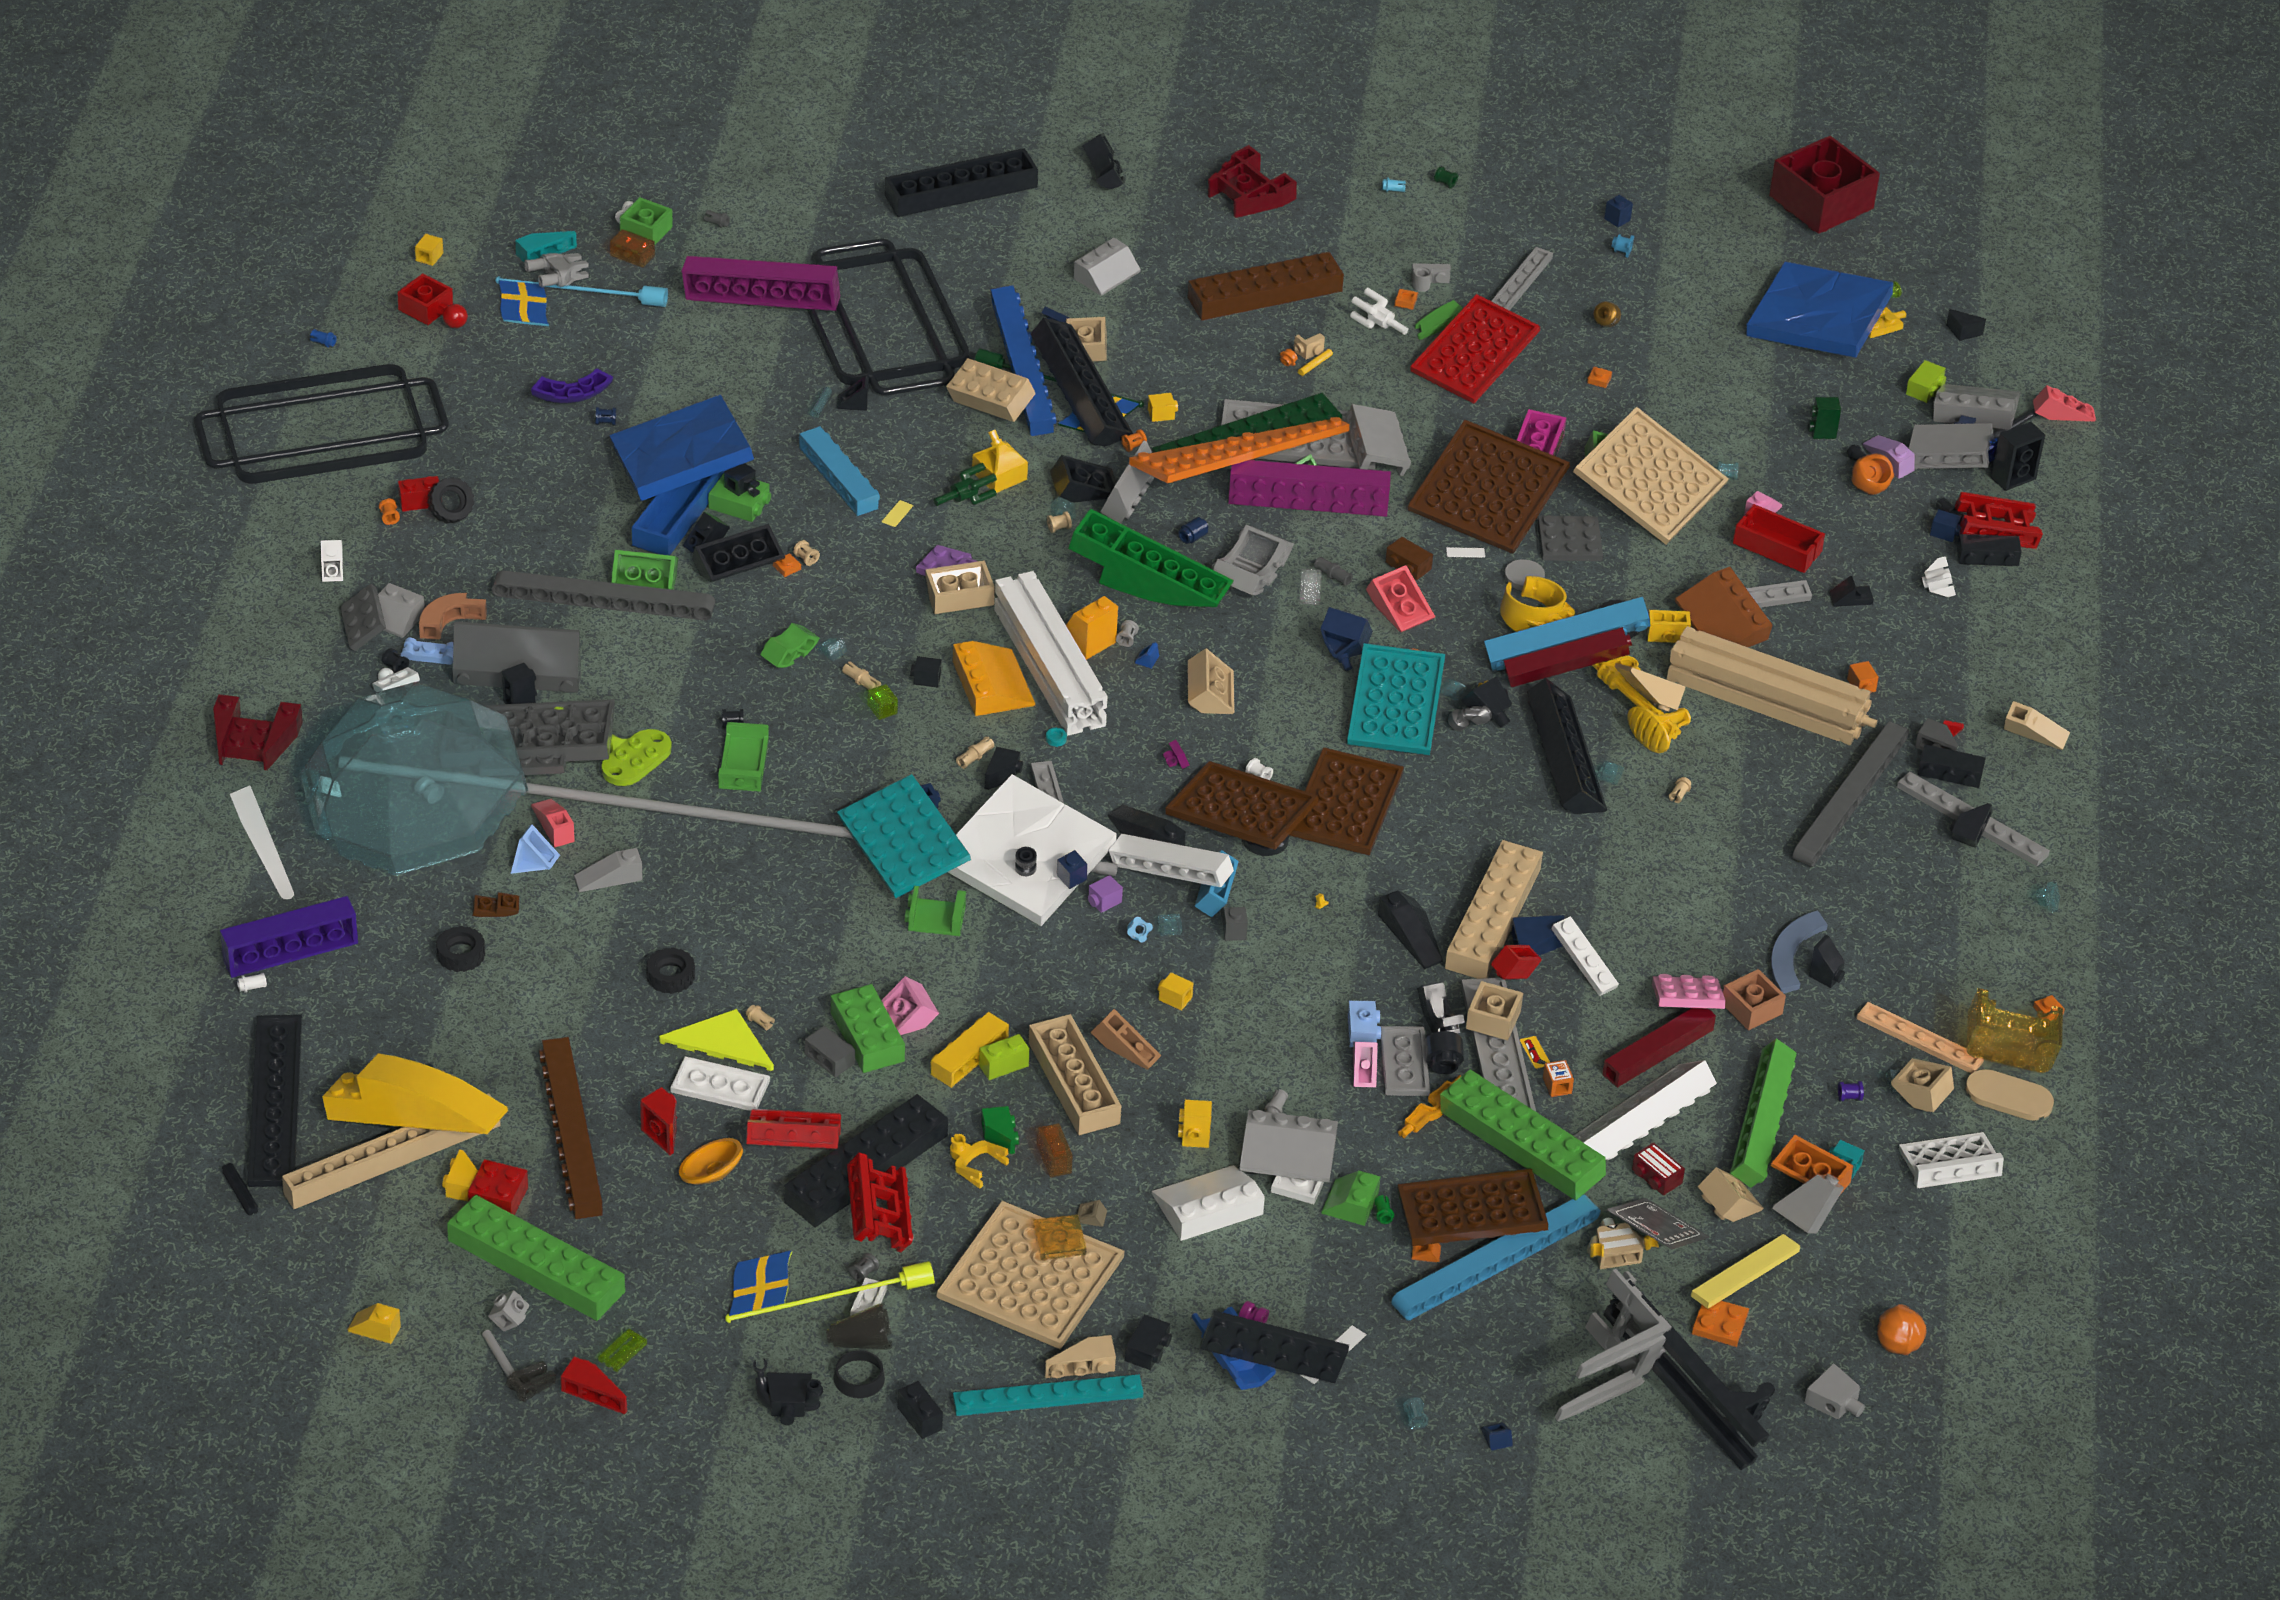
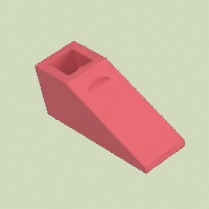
[2033,385,2096,422]
[531,799,575,848]

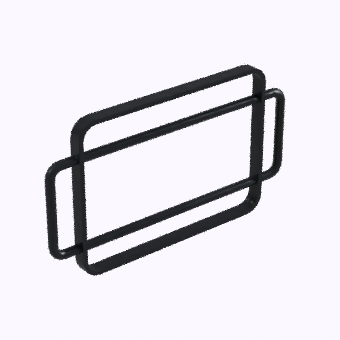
[807,239,969,395]
[194,364,449,484]

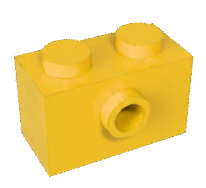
[1647,610,1691,643]
[1178,1100,1212,1148]

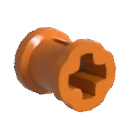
[1121,429,1147,452]
[379,498,400,525]

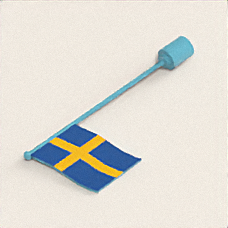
[495,276,668,326]

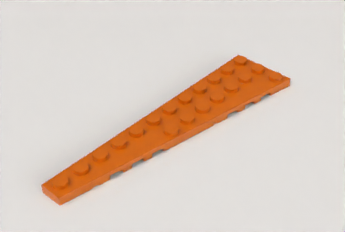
[1129,417,1349,483]

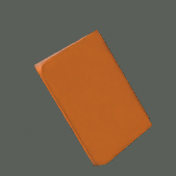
[1412,1243,1441,1262]

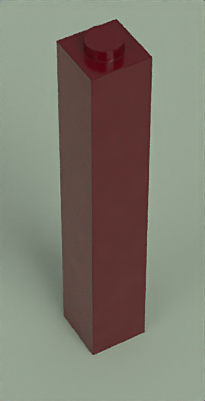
[1504,627,1632,687]
[1602,1008,1716,1088]

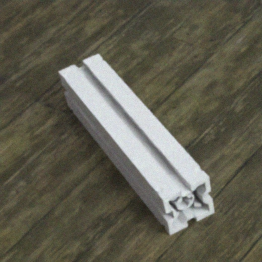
[994,571,1107,736]

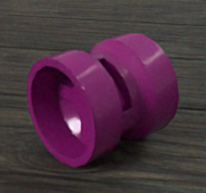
[1239,1301,1269,1323]

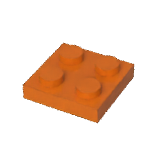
[1692,1301,1749,1347]

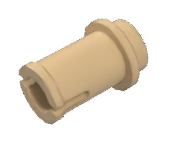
[1669,777,1691,803]
[746,1005,775,1031]

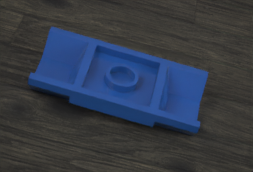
[1192,1307,1276,1390]

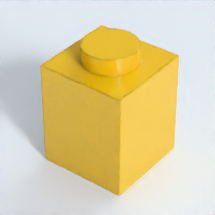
[415,234,443,266]
[1147,393,1178,422]
[1158,973,1193,1010]

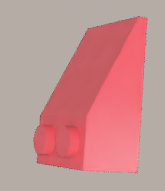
[1366,565,1435,632]

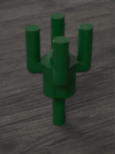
[934,463,997,506]

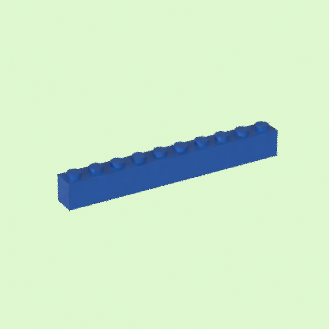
[991,285,1057,436]

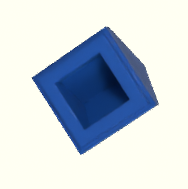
[1135,642,1159,669]

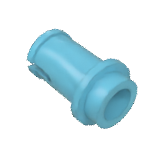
[1382,177,1406,192]

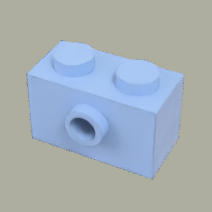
[1348,1001,1381,1047]

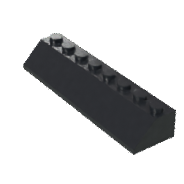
[1030,317,1133,447]
[1527,677,1607,814]

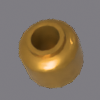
[1593,301,1621,327]

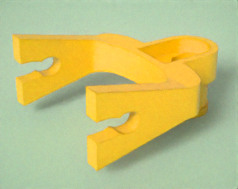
[950,1134,1009,1188]

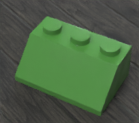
[611,550,679,590]

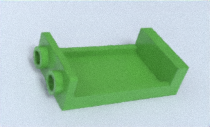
[718,722,769,791]

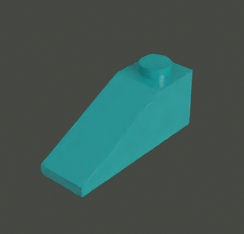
[515,231,577,262]

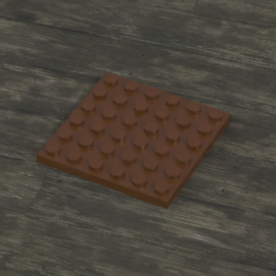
[1408,420,1570,554]

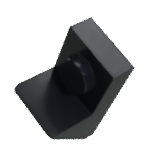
[1829,576,1874,607]

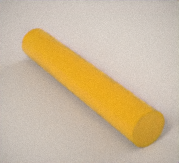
[1298,349,1333,376]

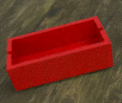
[1733,504,1825,573]

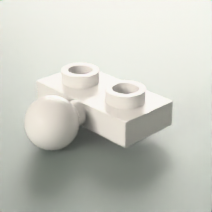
[372,668,420,696]

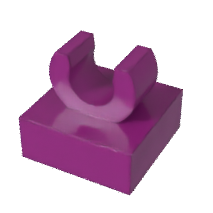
[1163,739,1189,769]

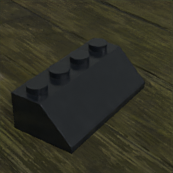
[692,524,785,582]

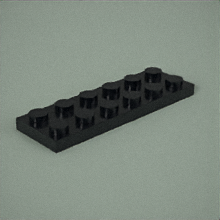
[1200,1310,1349,1383]

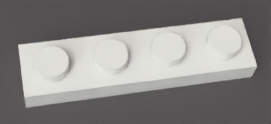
[1551,916,1619,996]

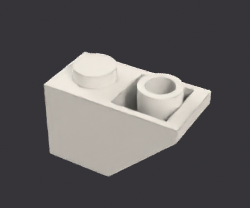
[321,540,343,582]

